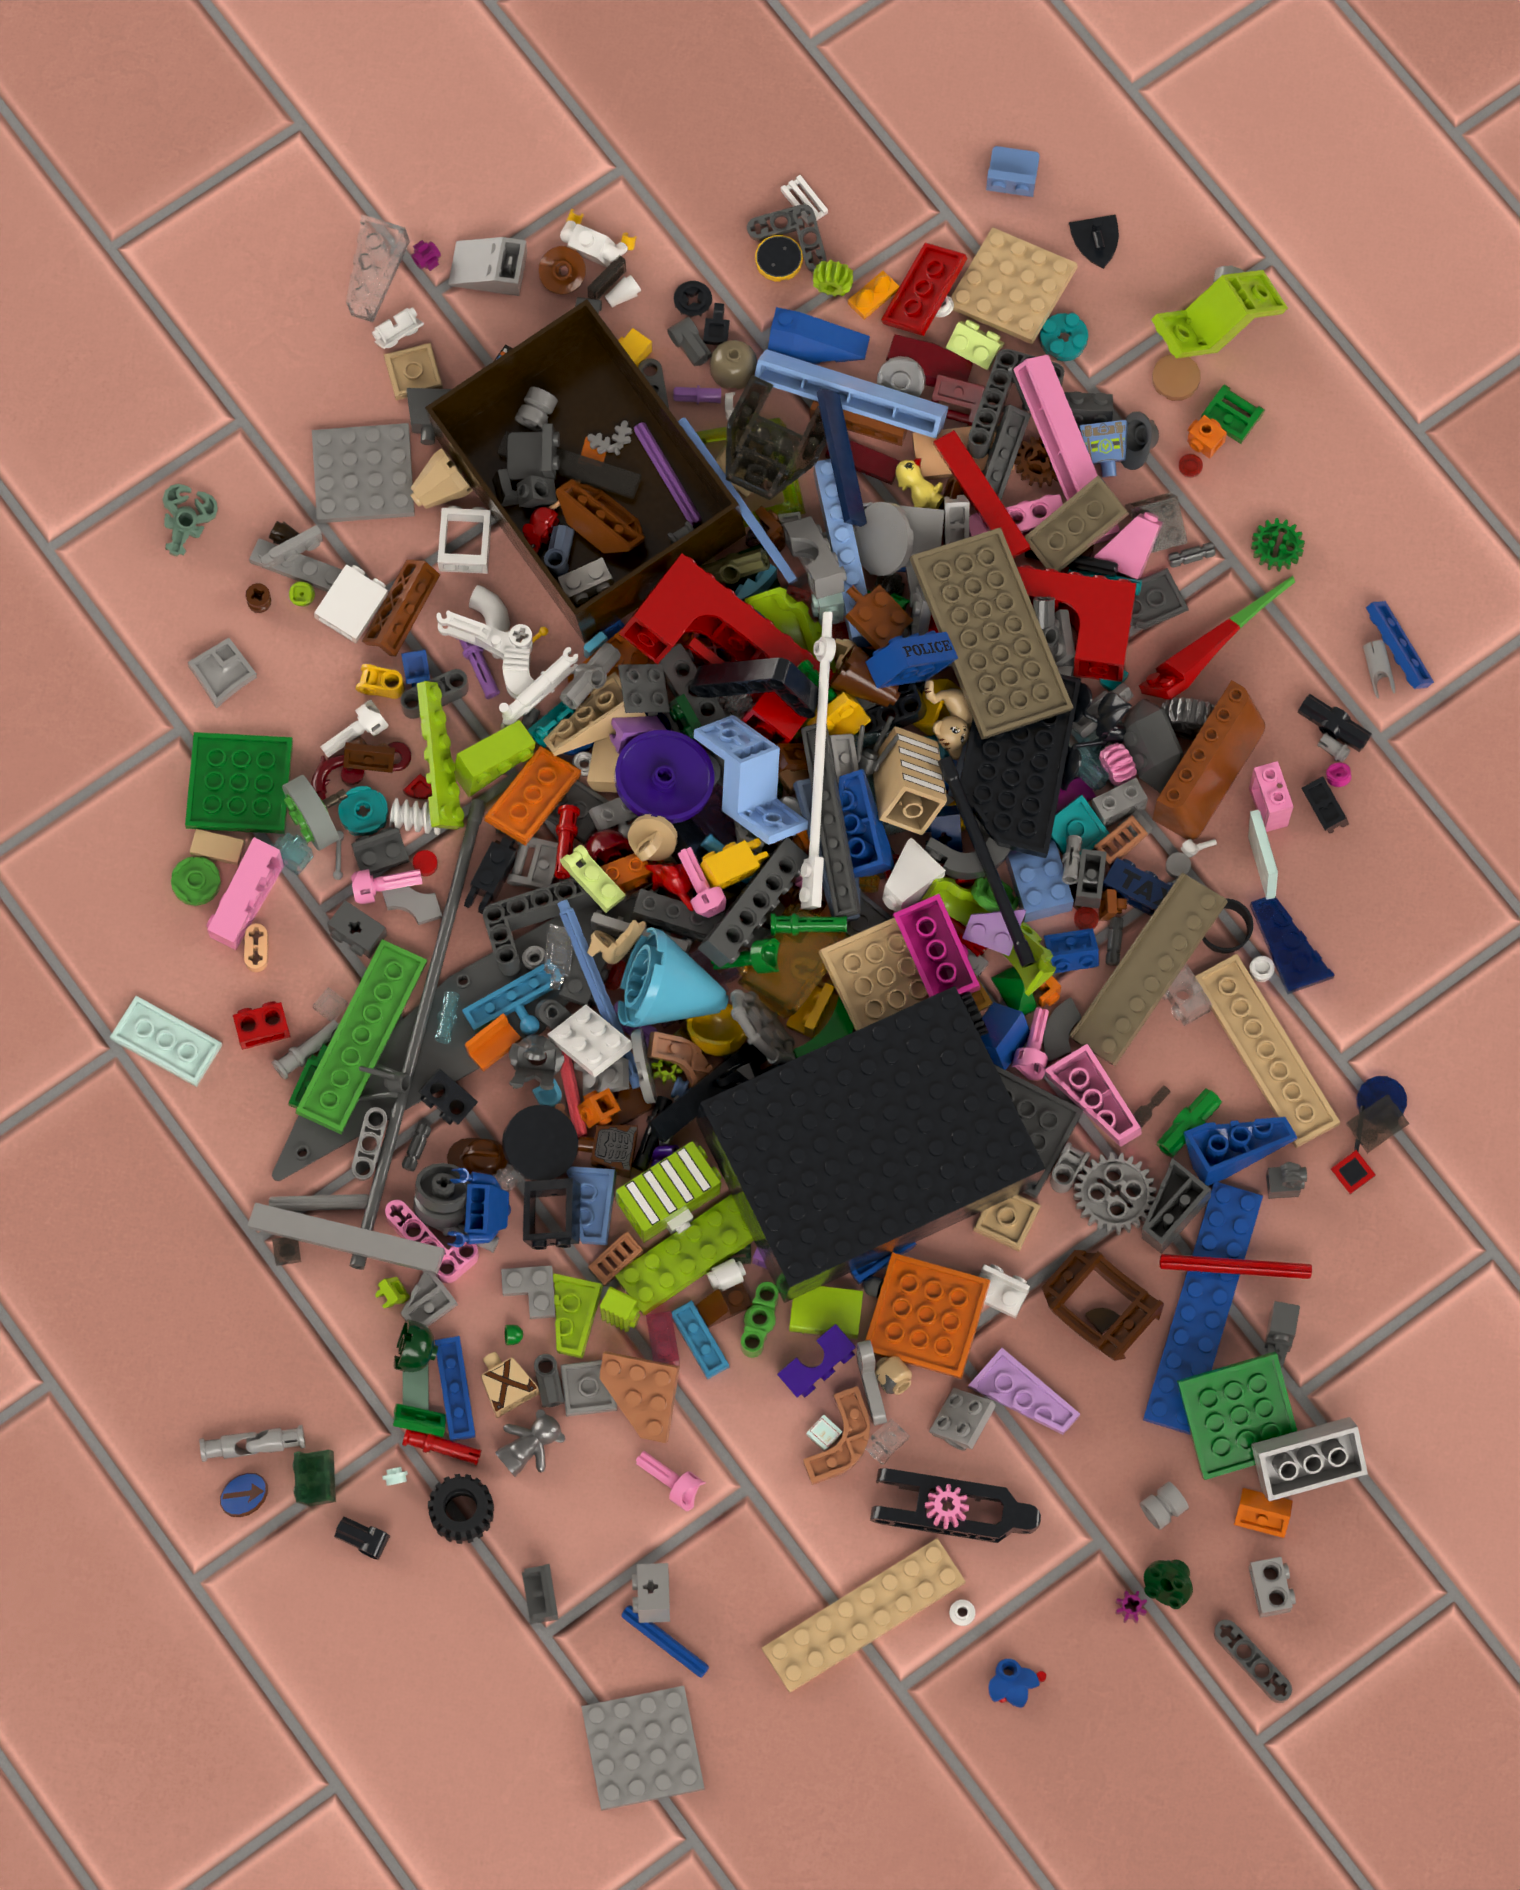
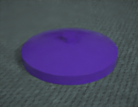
[614,730,715,824]

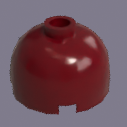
[585,829,634,866]

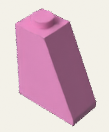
[1094,512,1163,580]

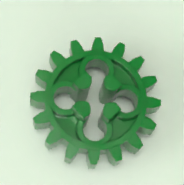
[1251,518,1305,572]

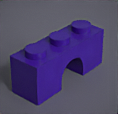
[777,1324,856,1398]

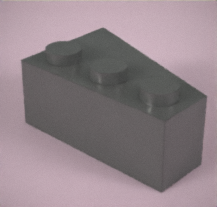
[1142,1158,1211,1254]

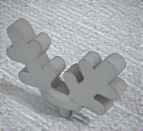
[587,420,632,455]

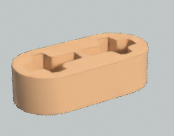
[244,923,268,972]

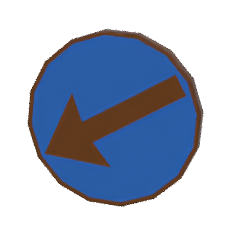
[220,1473,268,1518]

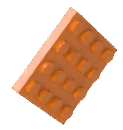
[865,1252,991,1379]

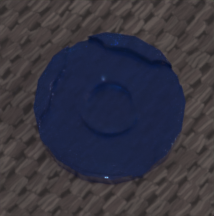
[1356,1076,1407,1126]

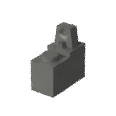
[1264,1301,1300,1368]

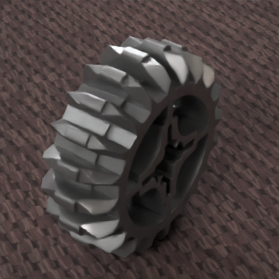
[1161,697,1216,741]

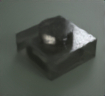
[272,1237,302,1266]

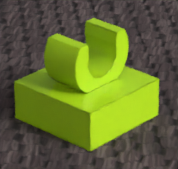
[375,1277,410,1308]

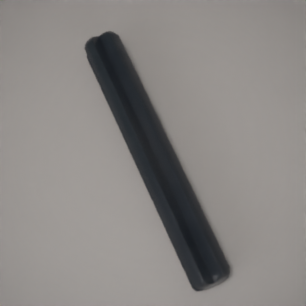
[1025,548,1118,577]

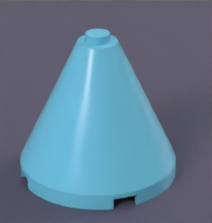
[618,927,729,1028]

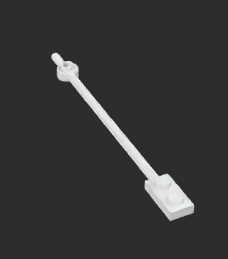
[799,612,836,910]

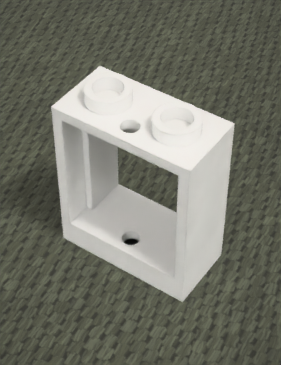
[438,506,492,574]

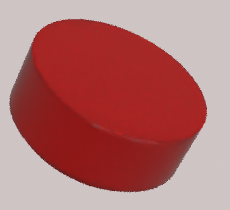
[413,850,438,876]

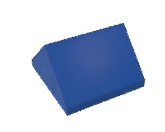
[981,1002,1030,1070]

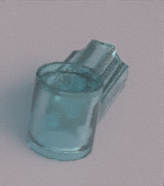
[1077,747,1110,791]

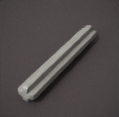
[269,1194,369,1211]

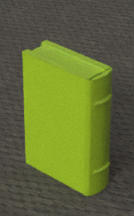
[789,1286,863,1340]

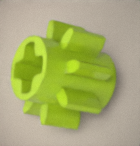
[651,1059,683,1085]

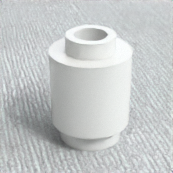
[706,1258,746,1291]

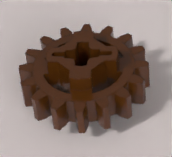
[1014,436,1059,488]

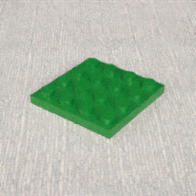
[185,732,293,834]
[1177,1352,1297,1480]

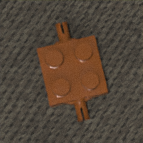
[845,585,914,650]

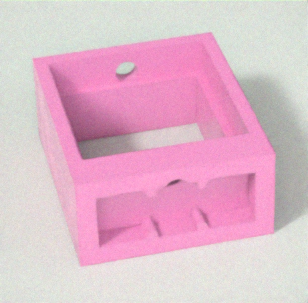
[1249,761,1293,832]

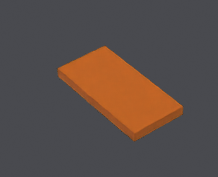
[484,745,581,846]

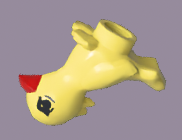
[895,458,944,509]

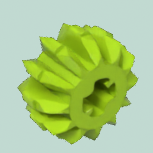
[813,260,853,297]

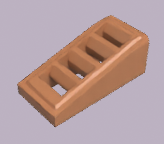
[1094,815,1148,869]
[588,1232,643,1287]

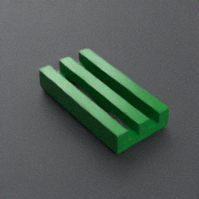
[393,1404,446,1437]

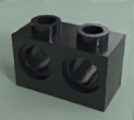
[418,1069,478,1125]

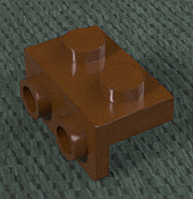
[755,505,786,557]

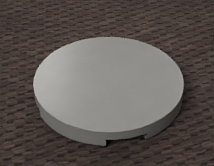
[854,502,914,576]
[631,1028,657,1104]

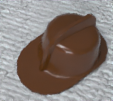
[447,1138,508,1177]

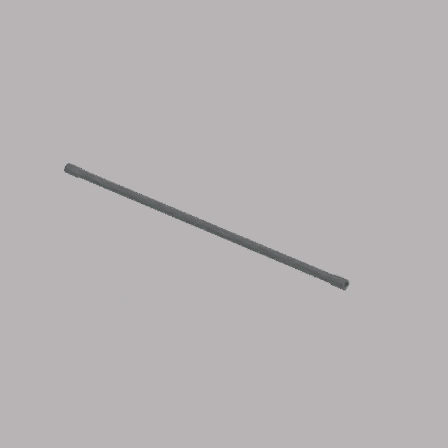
[349,799,486,1270]

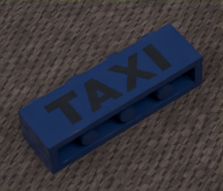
[1102,858,1174,916]

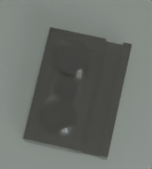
[1346,1094,1409,1154]

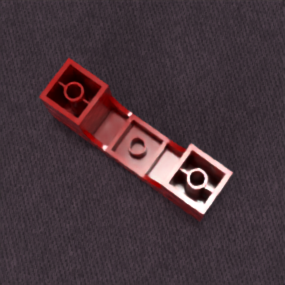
[619,553,834,745]
[928,565,1136,682]

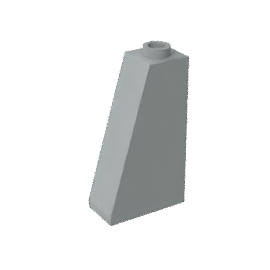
[899,505,944,596]

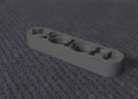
[1214,1620,1292,1703]

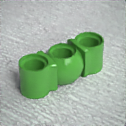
[741,1282,779,1358]

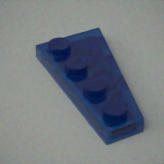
[1250,896,1335,995]

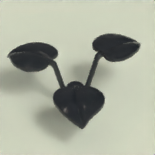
[1061,682,1132,791]

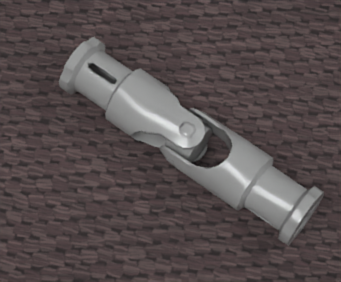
[199,1425,305,1462]

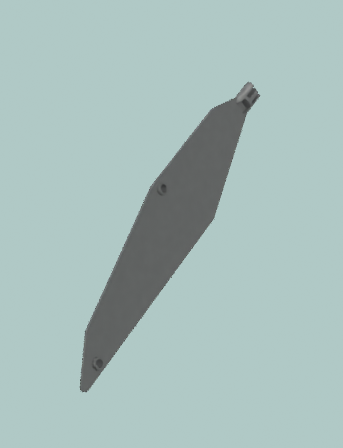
[272,882,668,1181]

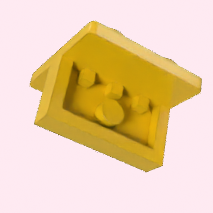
[806,690,871,736]
[787,983,838,1039]

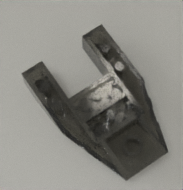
[725,375,827,500]

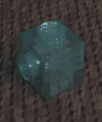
[273,832,313,876]

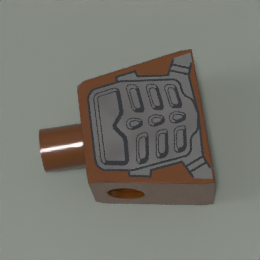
[578,1125,638,1178]

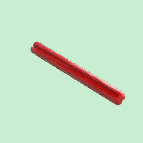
[1159,1254,1312,1279]

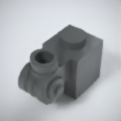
[1266,1162,1307,1199]

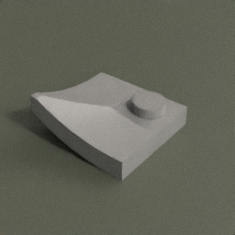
[188,638,257,708]

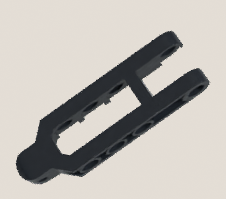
[870,1468,1041,1543]

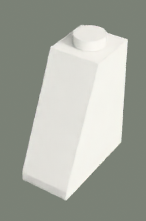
[882,838,946,912]

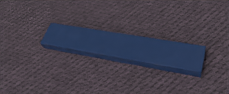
[816,389,867,527]

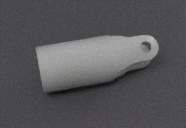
[1363,640,1395,698]

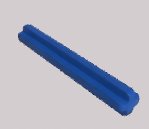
[622,1605,709,1678]

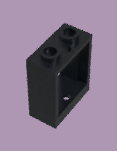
[523,1178,581,1250]

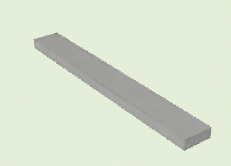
[247,1203,445,1275]

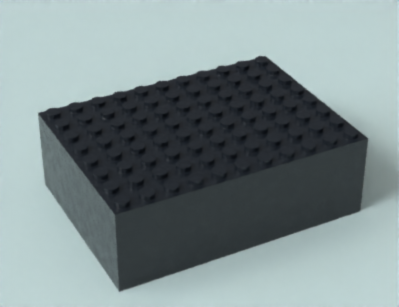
[696,986,1046,1303]

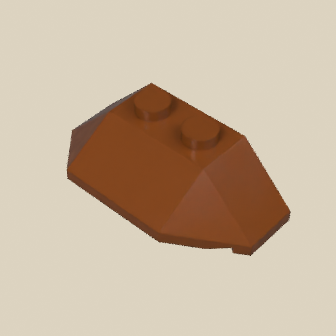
[556,479,645,553]

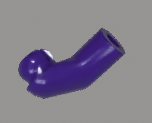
[651,1145,680,1167]

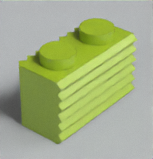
[600,1286,641,1332]

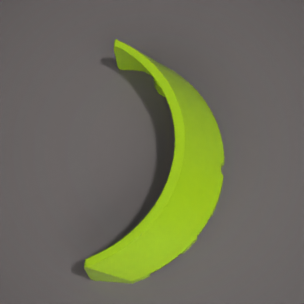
[744,587,836,740]
[920,877,1056,997]

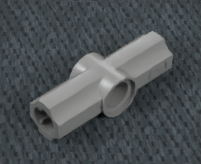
[560,643,621,710]

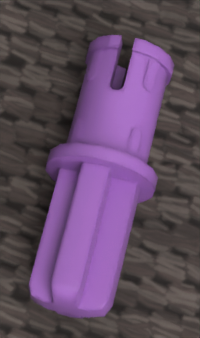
[673,385,721,405]

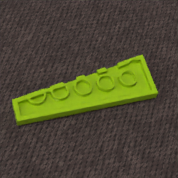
[417,681,464,829]

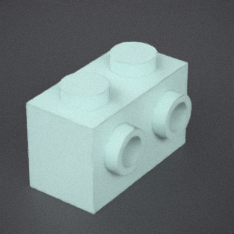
[811,592,844,626]

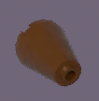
[829,645,901,707]

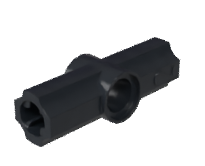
[1297,694,1372,752]

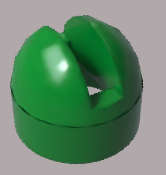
[504,1325,524,1345]

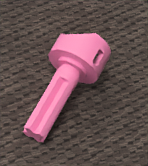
[678,847,726,918]
[351,869,423,904]
[1012,1007,1049,1080]
[636,1451,706,1511]

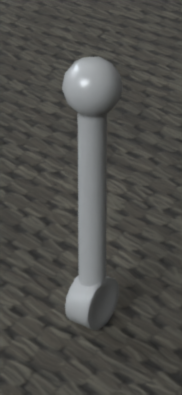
[333,830,344,880]

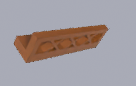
[810,401,908,446]
[362,559,441,657]

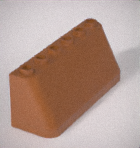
[1152,680,1265,840]

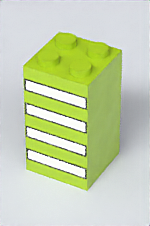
[616,1141,722,1243]

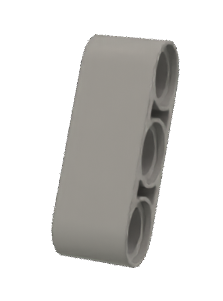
[351,1107,387,1181]

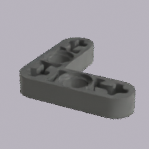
[747,204,827,272]

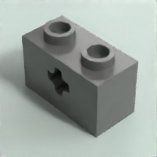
[1074,849,1107,908]
[328,900,387,958]

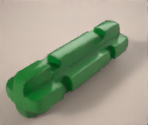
[797,659,837,703]

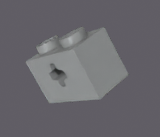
[632,1563,670,1623]

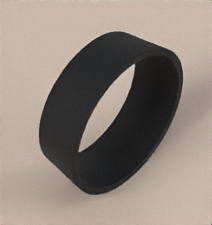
[1202,898,1254,954]

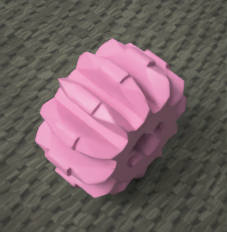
[1099,743,1137,786]
[925,1484,969,1529]

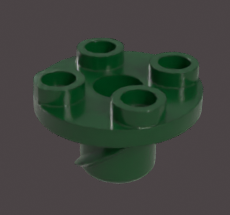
[1144,1559,1193,1609]

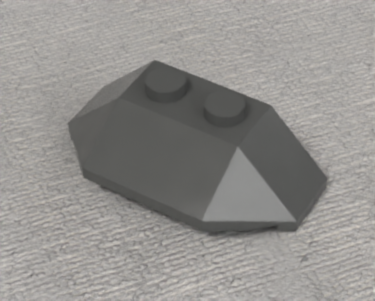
[1123,699,1183,793]

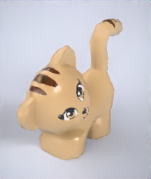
[924,680,972,759]

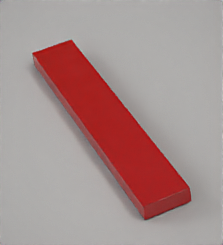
[933,430,1030,559]

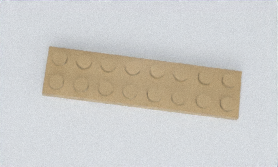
[1193,954,1340,1148]
[762,1538,966,1693]

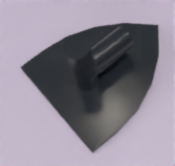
[1069,214,1119,269]

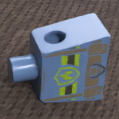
[1080,420,1128,478]

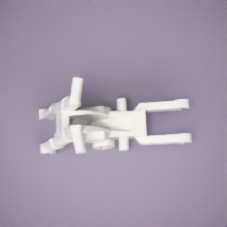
[437,610,578,729]

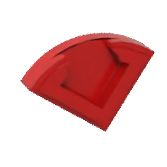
[403,773,432,799]

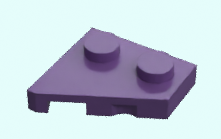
[962,909,1026,956]

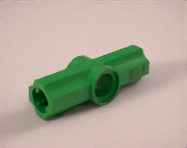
[1156,1088,1222,1158]

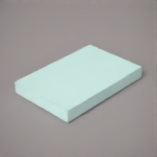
[1248,810,1278,900]

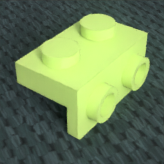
[946,319,1005,370]

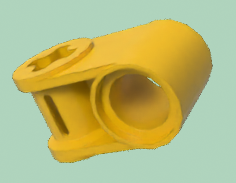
[355,664,405,699]

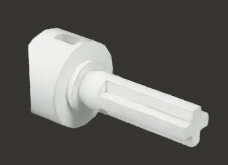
[320,700,389,758]

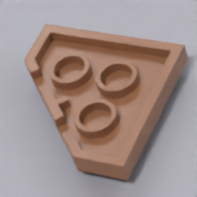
[599,1351,680,1443]

